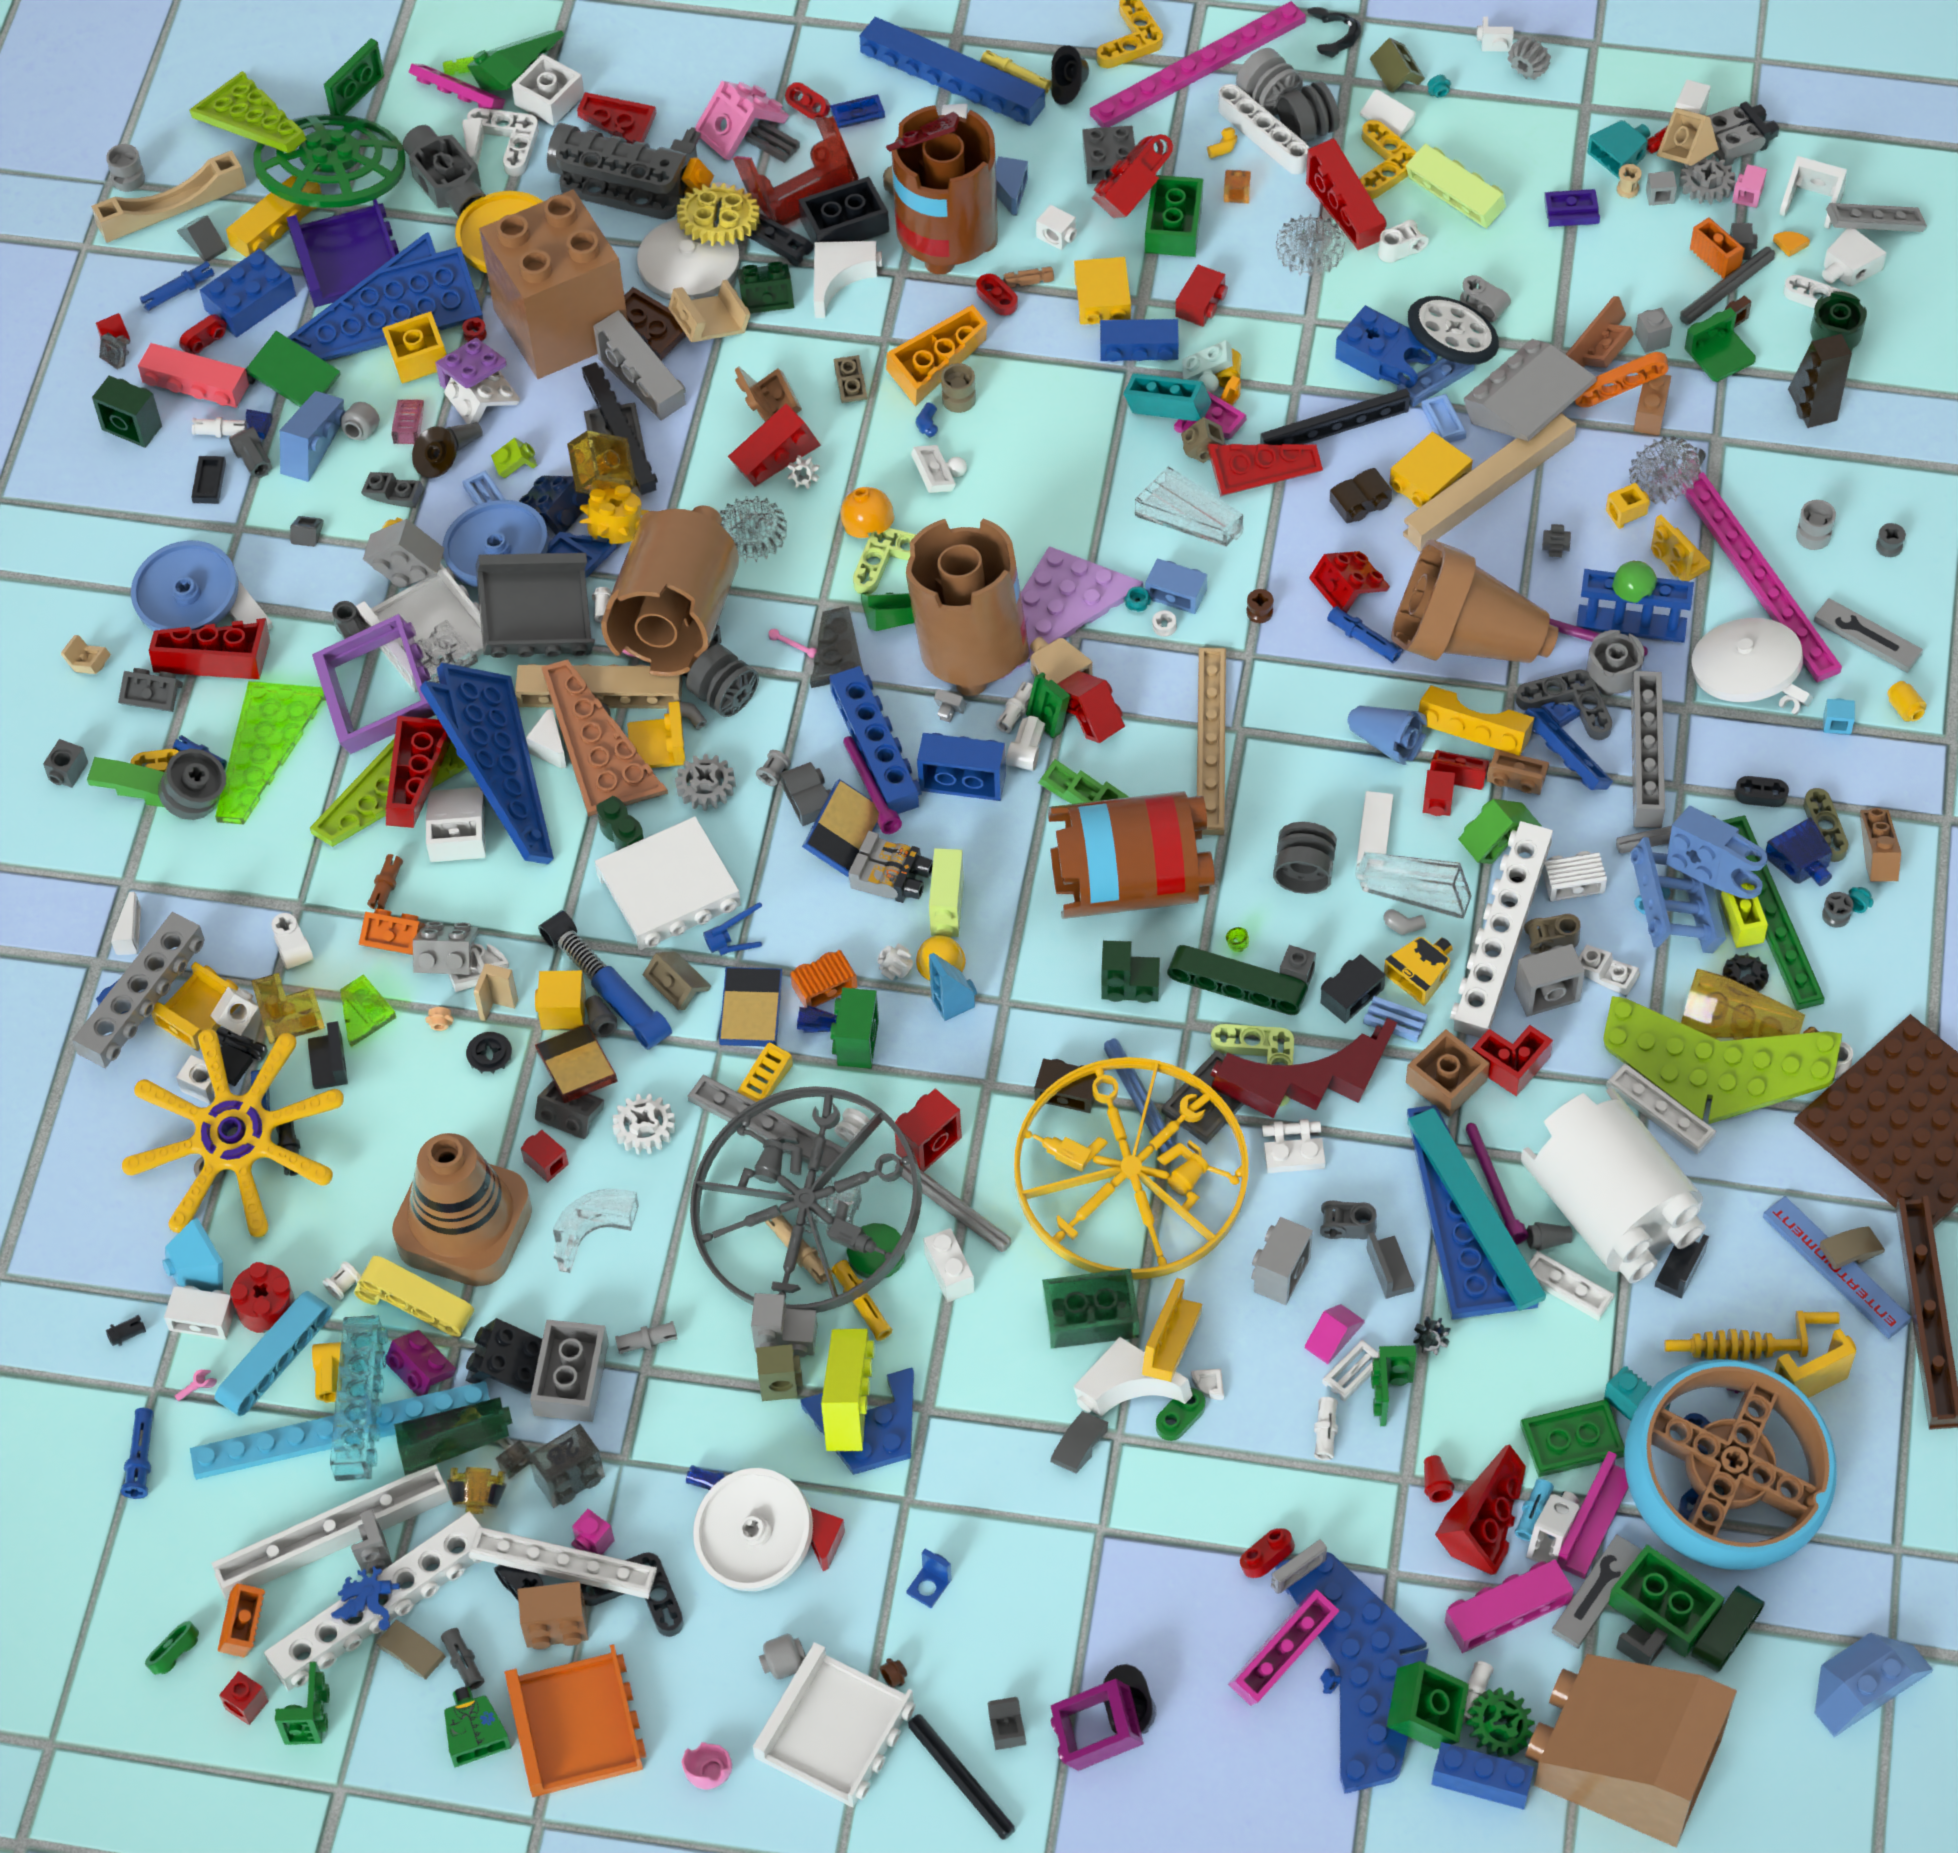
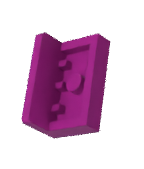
[385,1330,456,1396]

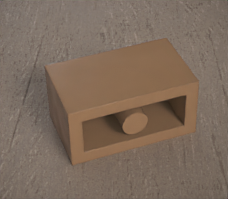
[1633,374,1671,436]

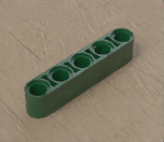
[1167,945,1308,1015]

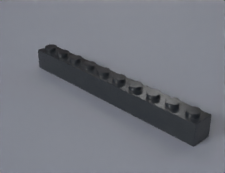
[581,362,658,495]

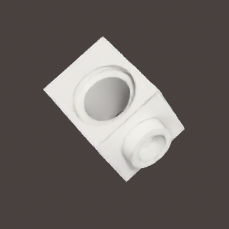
[1036,204,1077,250]
[210,987,258,1036]
[176,1055,215,1104]

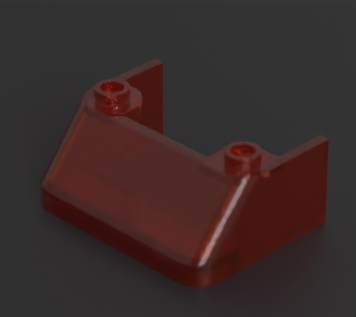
[733,115,859,225]

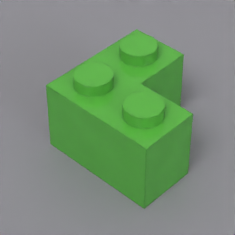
[1458,799,1542,864]

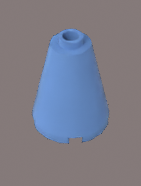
[1347,705,1427,765]

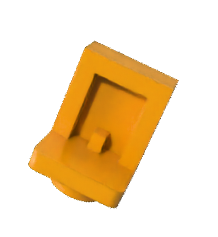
[681,158,714,194]

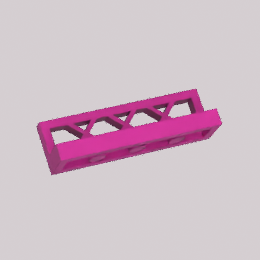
[1557,1451,1629,1579]

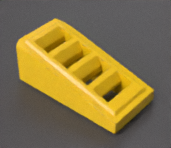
[737,1042,793,1102]

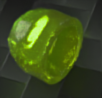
[1226,927,1249,952]

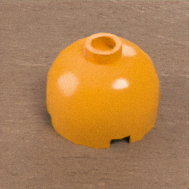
[840,487,894,538]

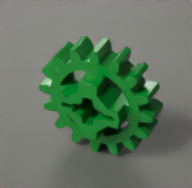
[1466,1688,1535,1758]

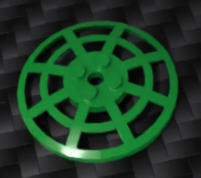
[253,114,406,208]

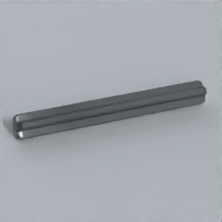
[1679,246,1776,325]

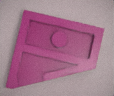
[1174,391,1247,439]

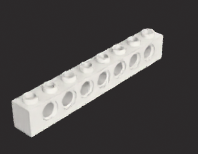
[1450,821,1553,1038]
[264,1511,482,1691]

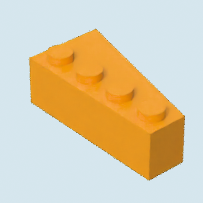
[886,304,987,406]

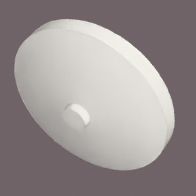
[637,219,740,300]
[1692,618,1803,702]
[693,1468,813,1591]

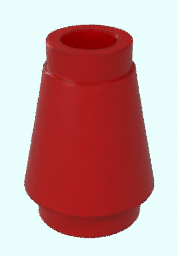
[1424,1455,1455,1503]

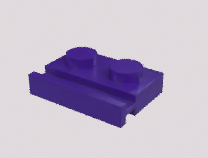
[1544,189,1600,227]

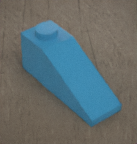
[929,953,977,1021]

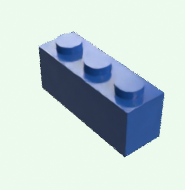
[1100,319,1179,361]
[1431,1742,1534,1810]

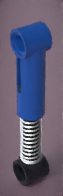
[538,910,672,1050]

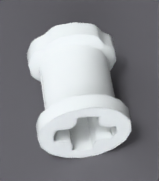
[322,1261,361,1300]

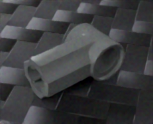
[228,427,272,478]
[332,601,366,656]

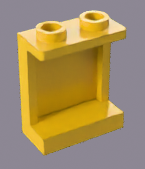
[1074,257,1131,325]
[1389,431,1473,508]
[151,962,241,1051]
[1774,1328,1856,1398]

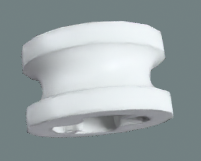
[1152,610,1177,637]

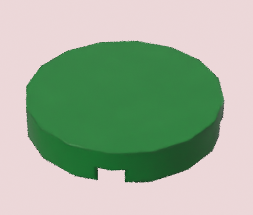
[846,1223,905,1278]

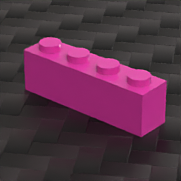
[1444,1559,1574,1654]
[1228,1589,1340,1706]

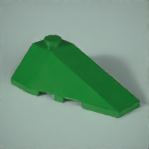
[467,30,564,91]

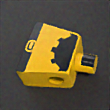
[1384,937,1453,1006]

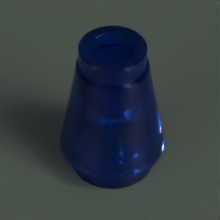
[796,1005,837,1033]

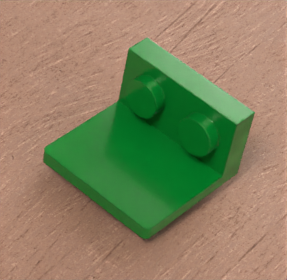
[1371,1345,1416,1426]
[275,1661,330,1745]

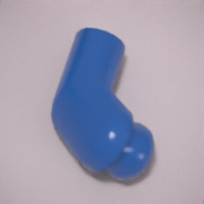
[915,402,938,438]

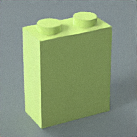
[929,848,964,937]

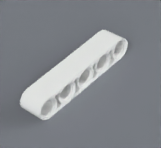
[1218,84,1309,175]

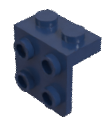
[519,475,590,535]

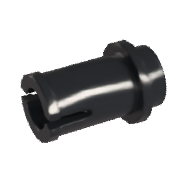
[105,1315,146,1347]

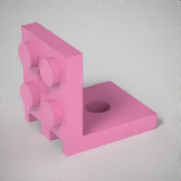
[695,81,789,160]

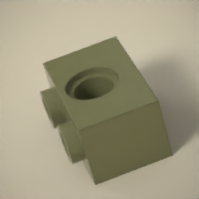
[756,1344,803,1401]

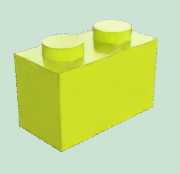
[1720,883,1768,948]

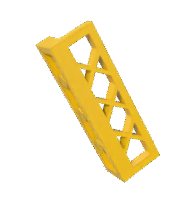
[1142,1278,1202,1382]

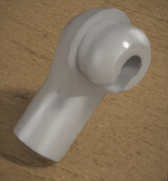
[1383,909,1426,935]

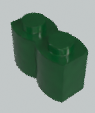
[596,796,644,851]

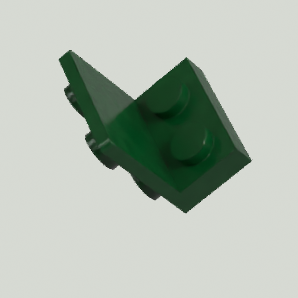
[737,261,794,314]

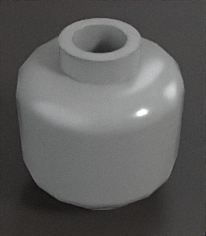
[341,402,380,441]
[759,1634,806,1680]

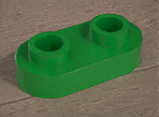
[1156,1388,1205,1441]
[145,1621,199,1675]

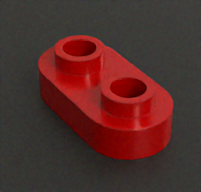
[785,82,830,121]
[976,274,1018,315]
[179,314,226,354]
[1239,1528,1295,1578]

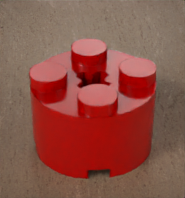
[230,1262,295,1333]

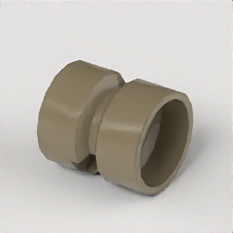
[941,363,976,413]

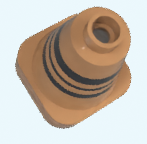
[392,1133,532,1286]

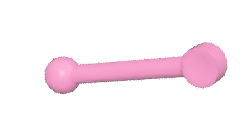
[769,629,818,658]

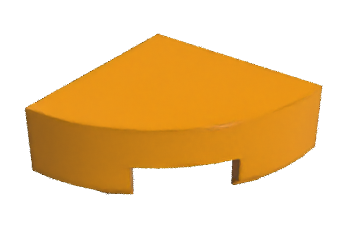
[1773,231,1810,257]
[1220,375,1241,406]

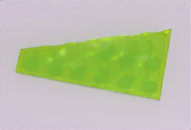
[215,681,326,825]

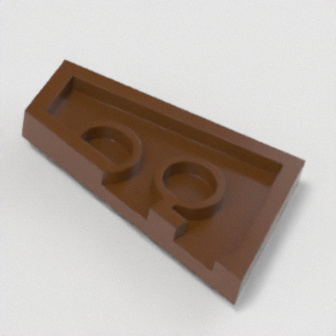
[624,287,686,360]

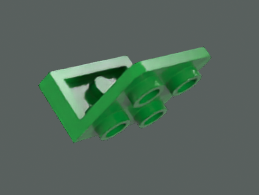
[1684,307,1756,382]

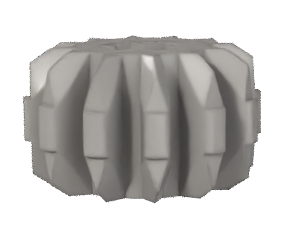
[1507,36,1551,80]

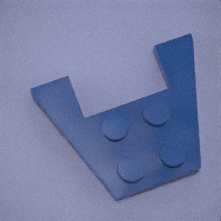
[800,1367,914,1475]

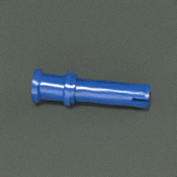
[120,1408,154,1499]

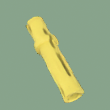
[980,50,1052,95]

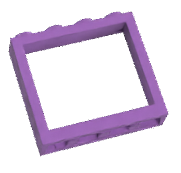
[312,614,435,754]

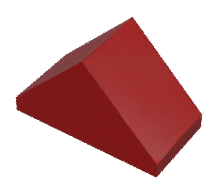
[810,1508,845,1571]

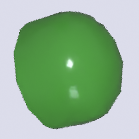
[1612,560,1657,603]

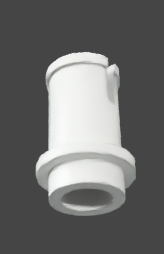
[592,587,611,623]

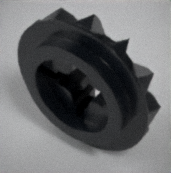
[1722,952,1769,995]
[466,1032,512,1074]

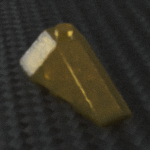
[1681,968,1805,1040]

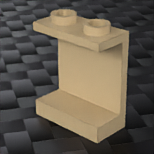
[668,280,750,342]

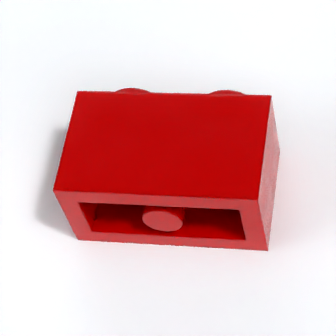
[1175,264,1228,327]

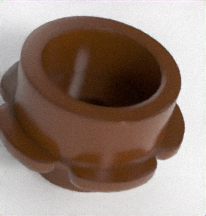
[880,1658,907,1688]

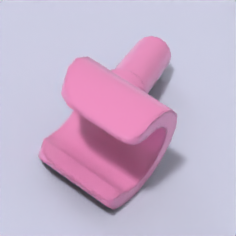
[175,1369,217,1401]

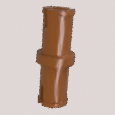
[367,854,403,910]

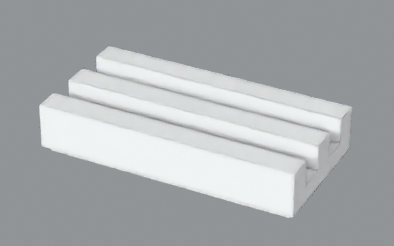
[1322,1340,1378,1402]

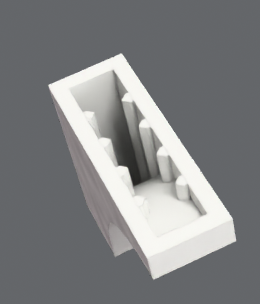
[814,241,882,318]
[1073,1337,1193,1417]

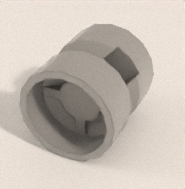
[106,144,145,192]
[1796,500,1836,550]

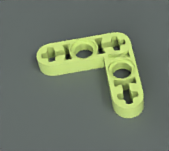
[853,528,916,594]
[1210,1024,1294,1107]

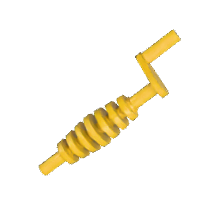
[1664,1311,1840,1361]

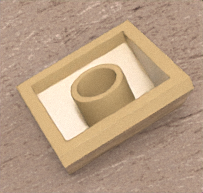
[1656,108,1719,166]

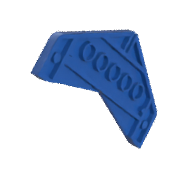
[1275,1552,1429,1794]

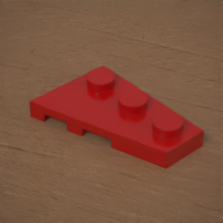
[577,92,656,144]

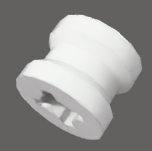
[834,1108,870,1143]

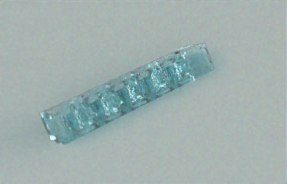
[330,1315,388,1481]

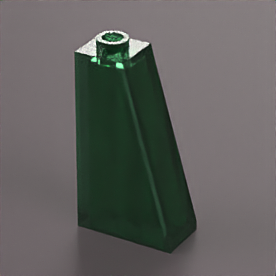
[394,1397,513,1475]

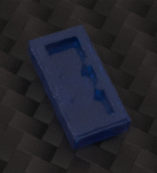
[830,94,885,129]

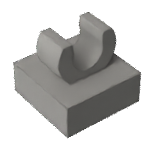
[934,689,967,723]

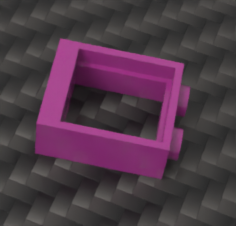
[1050,1678,1144,1771]

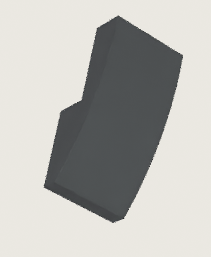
[361,472,424,508]
[1050,1411,1108,1474]

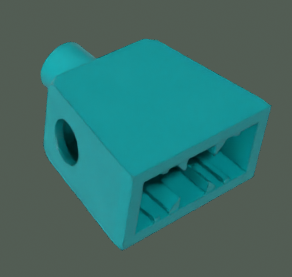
[1587,120,1650,179]

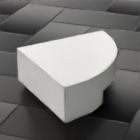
[1191,1369,1224,1400]

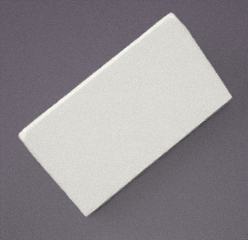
[1360,89,1415,138]

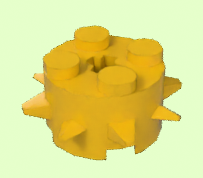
[579,485,649,544]

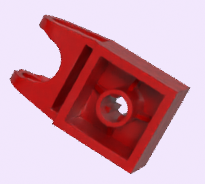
[1092,134,1173,218]

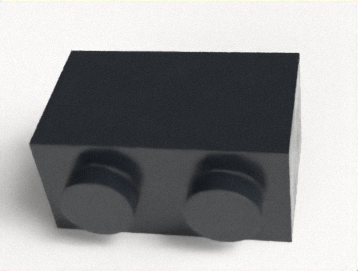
[1320,954,1386,1024]

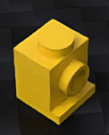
[1606,483,1650,529]

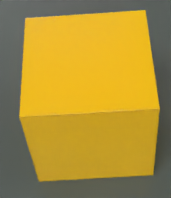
[535,970,586,1030]

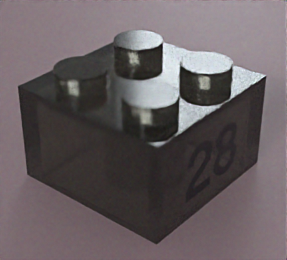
[528,1424,605,1508]

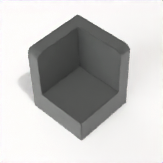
[1616,1624,1668,1666]

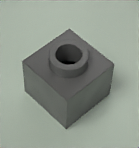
[1730,223,1758,260]

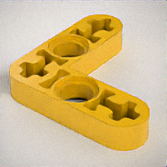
[1096,0,1163,69]
[1360,120,1417,199]

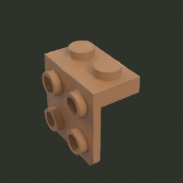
[734,367,802,422]

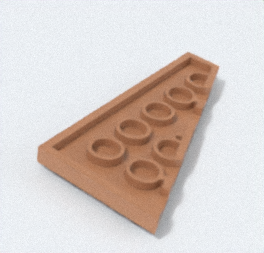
[541,659,668,817]

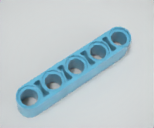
[215,1291,333,1417]

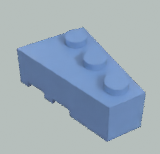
[279,391,346,482]

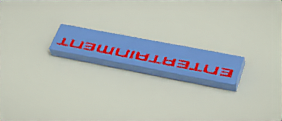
[1763,1196,1912,1339]

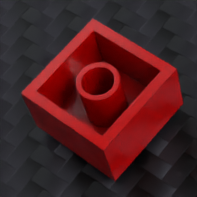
[894,1088,962,1172]

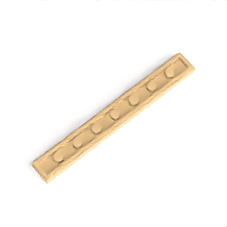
[1197,648,1226,835]

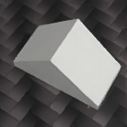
[1675,79,1711,115]
[526,709,567,769]

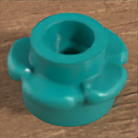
[1427,75,1451,98]
[1125,586,1151,612]
[1848,887,1874,913]

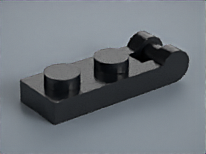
[745,213,814,266]

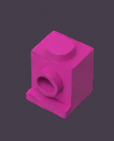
[571,1509,615,1555]

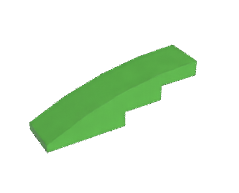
[87,757,164,807]
[1038,759,1129,804]

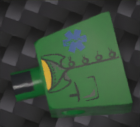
[444,1687,511,1768]

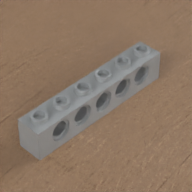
[1631,671,1665,828]
[72,912,205,1069]

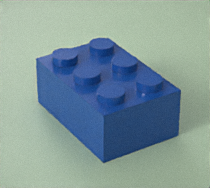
[200,248,296,338]
[917,733,1006,801]

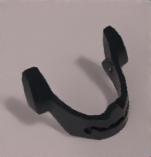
[1307,7,1361,58]

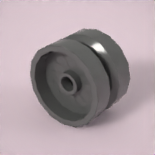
[158,748,226,820]

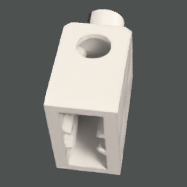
[1822,228,1887,286]
[1526,1491,1580,1563]

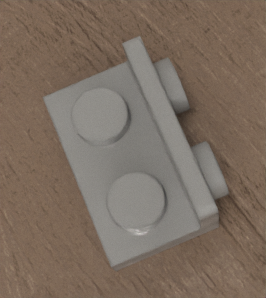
[351,1509,393,1574]

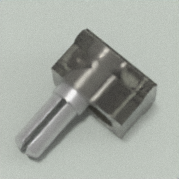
[496,1432,534,1479]

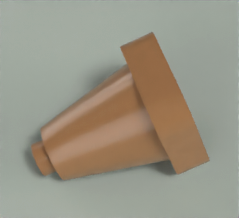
[1391,539,1559,663]

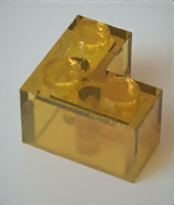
[251,973,325,1044]

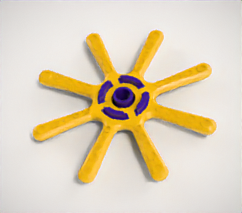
[122,1029,344,1237]

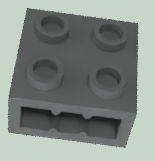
[1082,125,1135,184]

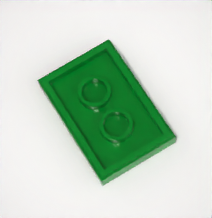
[324,38,385,115]
[246,331,340,407]
[1520,1399,1625,1478]

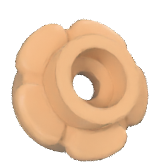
[425,1007,454,1031]

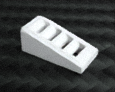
[462,118,485,166]
[111,892,141,955]

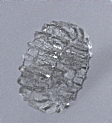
[1276,213,1345,277]
[1629,436,1701,504]
[720,496,787,563]

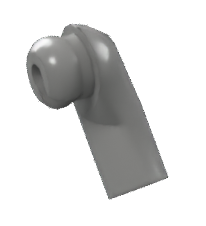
[667,701,707,729]

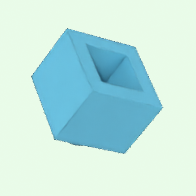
[1823,698,1855,734]

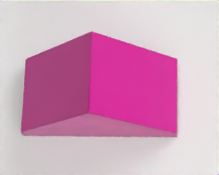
[1304,1304,1365,1365]

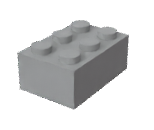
[530,1319,609,1422]

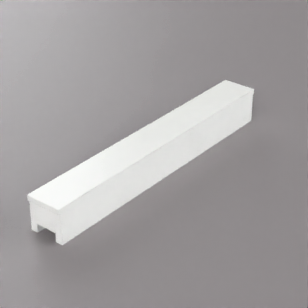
[211,1463,452,1601]

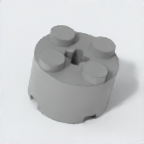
[1586,630,1644,696]

